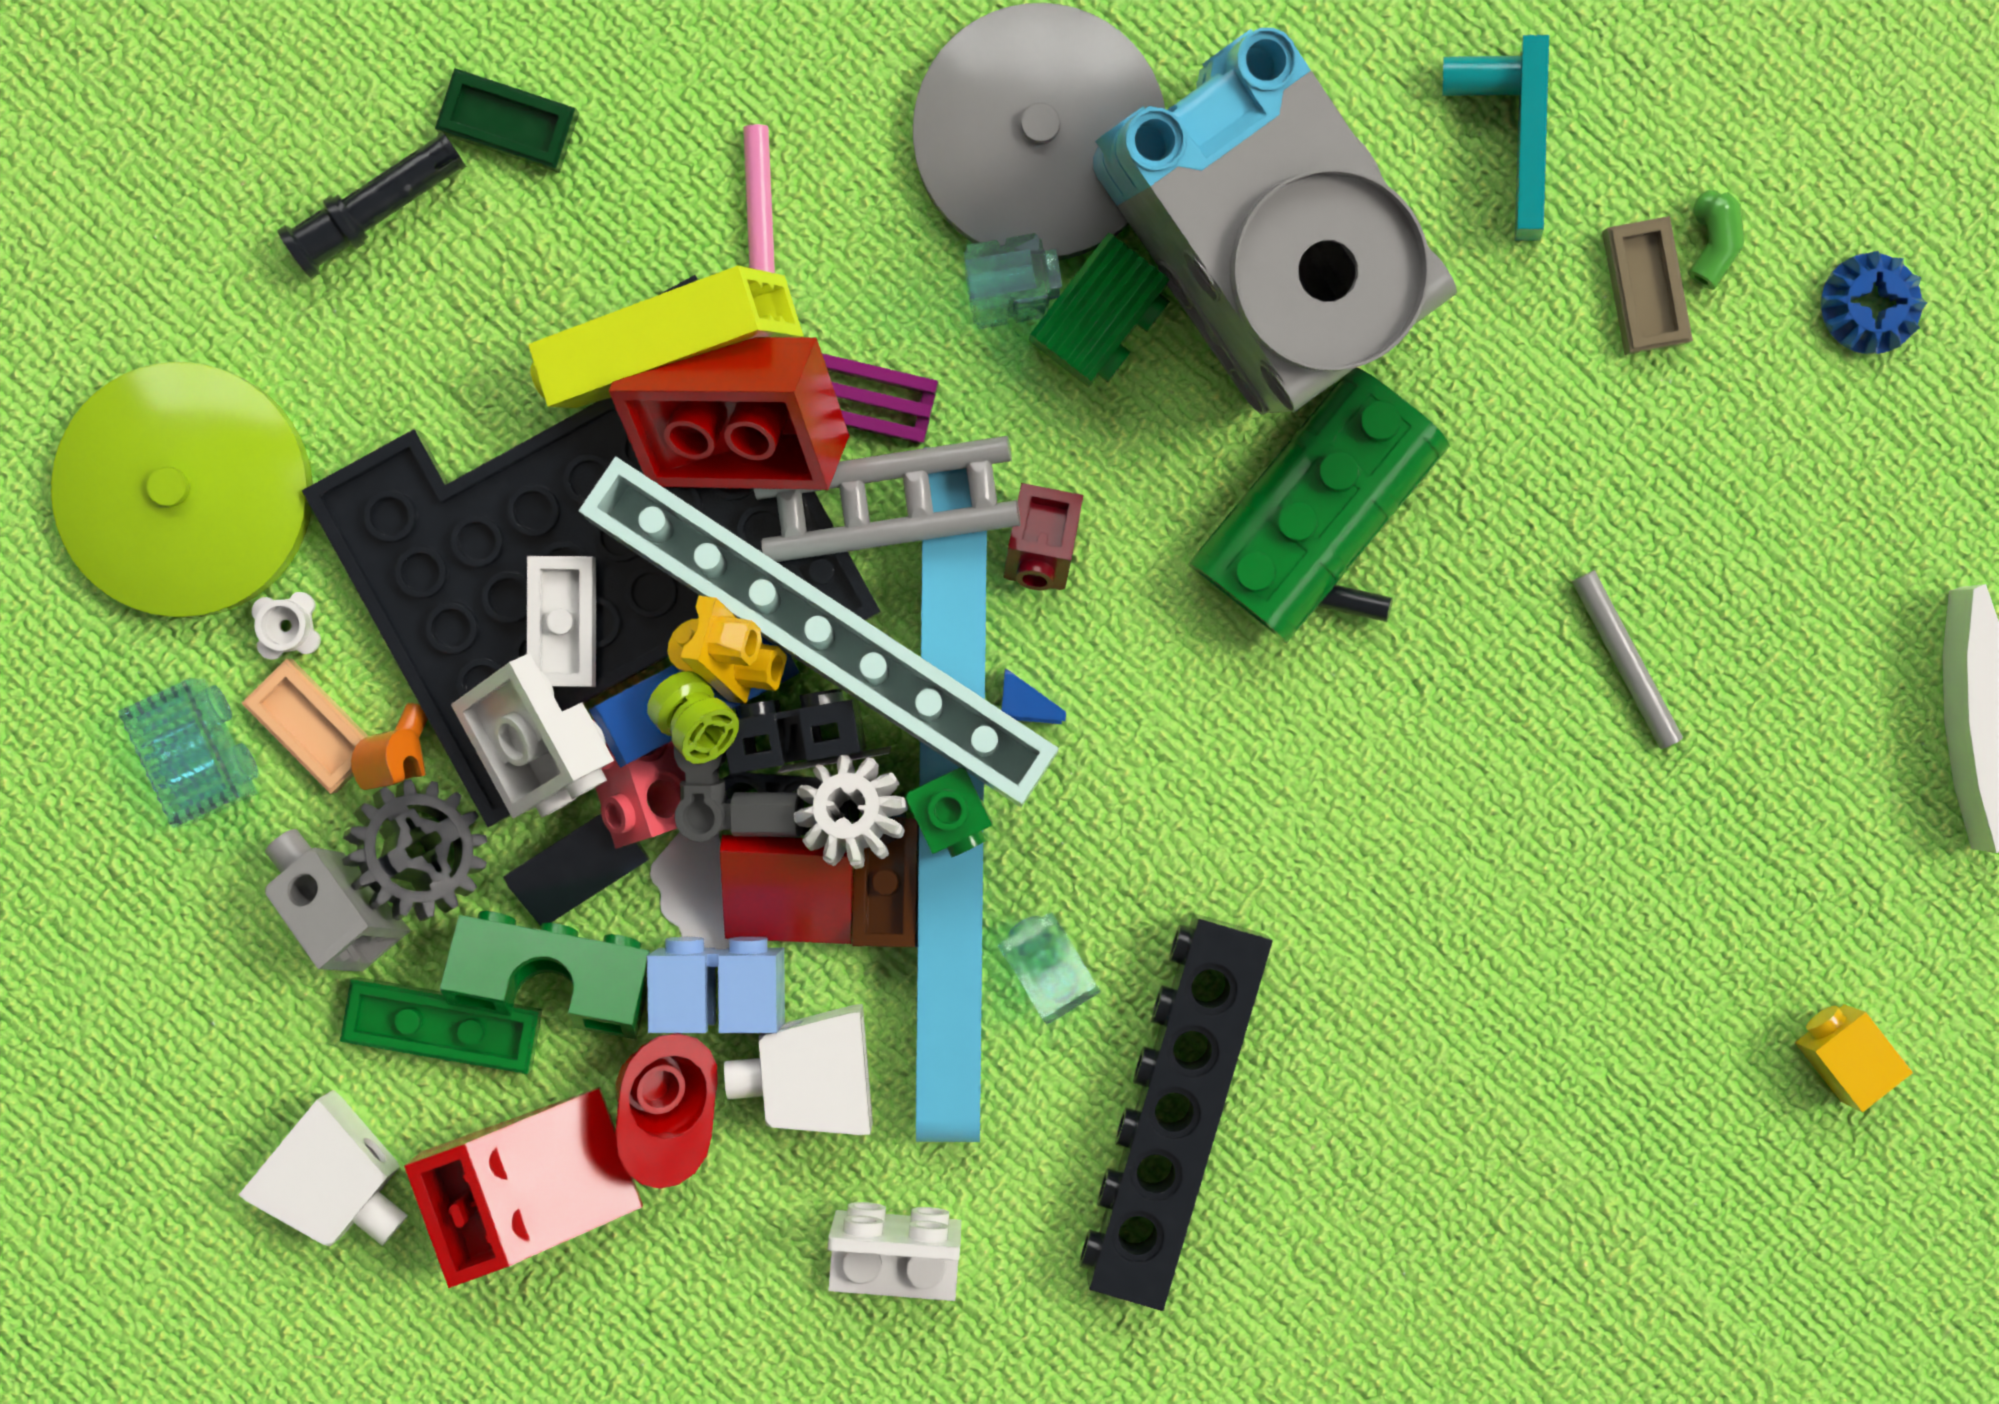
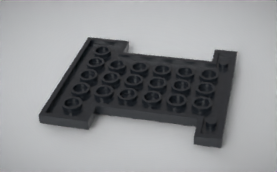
[302,275,881,827]

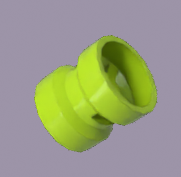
[647,671,739,764]

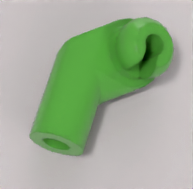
[1688,190,1745,290]

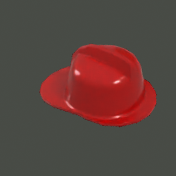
[615,1033,718,1189]

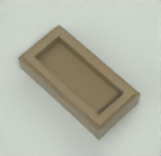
[1602,216,1693,355]

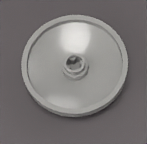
[913,3,1165,262]

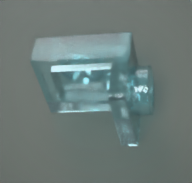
[998,913,1101,1025]

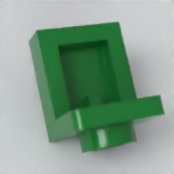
[906,767,993,858]

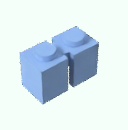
[647,937,785,1033]

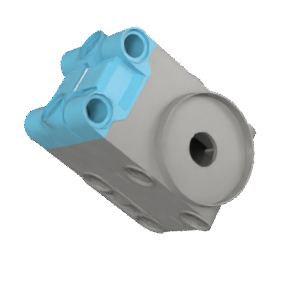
[1093,28,1457,415]

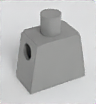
[265,829,411,972]

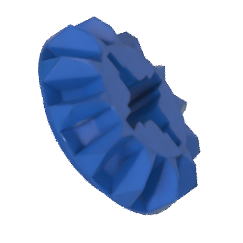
[1821,251,1927,354]

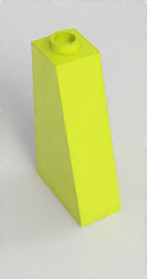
[528,265,804,408]

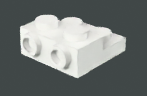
[451,653,614,818]

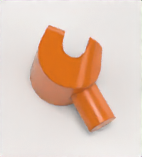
[351,703,428,790]

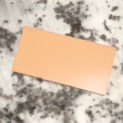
[242,659,368,794]

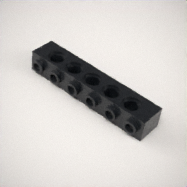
[1079,913,1273,1311]

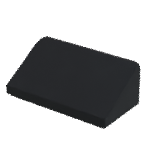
[502,814,650,926]

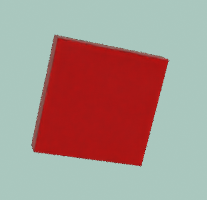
[720,835,853,944]

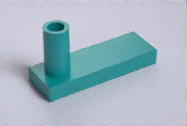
[1442,35,1549,241]

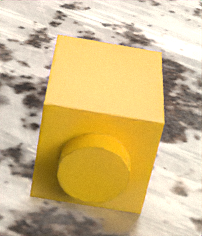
[1795,1004,1913,1112]

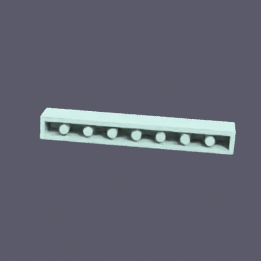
[578,456,1059,808]

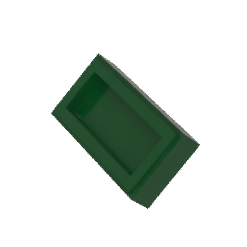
[435,68,579,173]

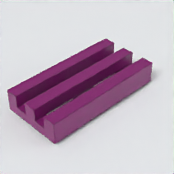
[822,353,938,445]

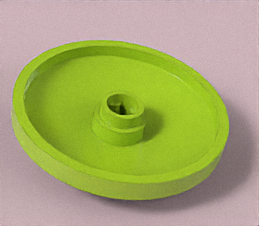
[51,362,313,617]

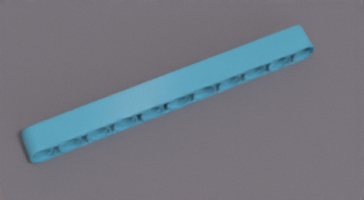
[916,447,987,1142]

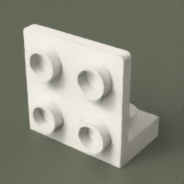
[828,1202,962,1301]

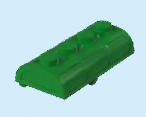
[1188,367,1450,644]

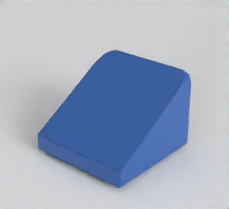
[1001,669,1066,724]

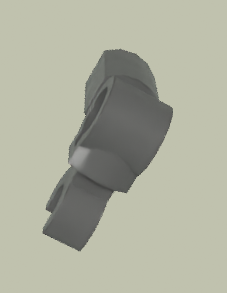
[674,746,804,842]

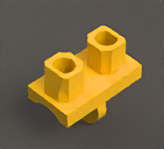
[667,596,787,704]

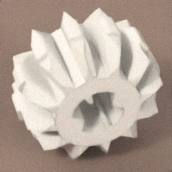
[794,755,908,869]

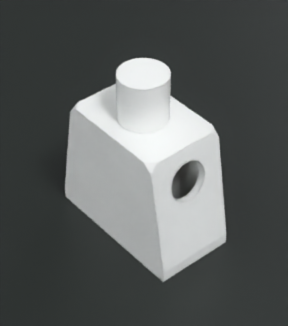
[724,1004,873,1135]
[239,1090,408,1246]

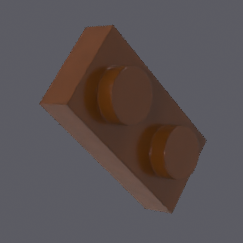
[852,818,919,947]

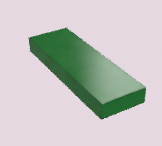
[340,977,543,1074]

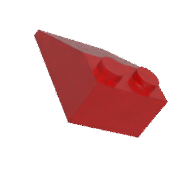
[609,337,849,490]

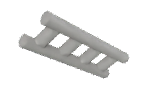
[754,435,1021,562]

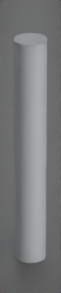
[1572,570,1683,749]

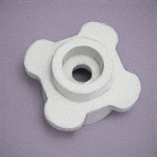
[251,592,321,660]

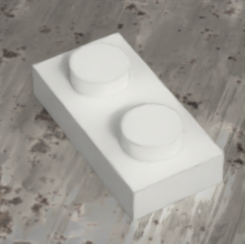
[527,556,596,687]

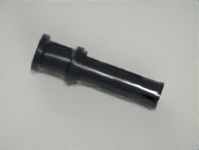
[277,131,467,279]

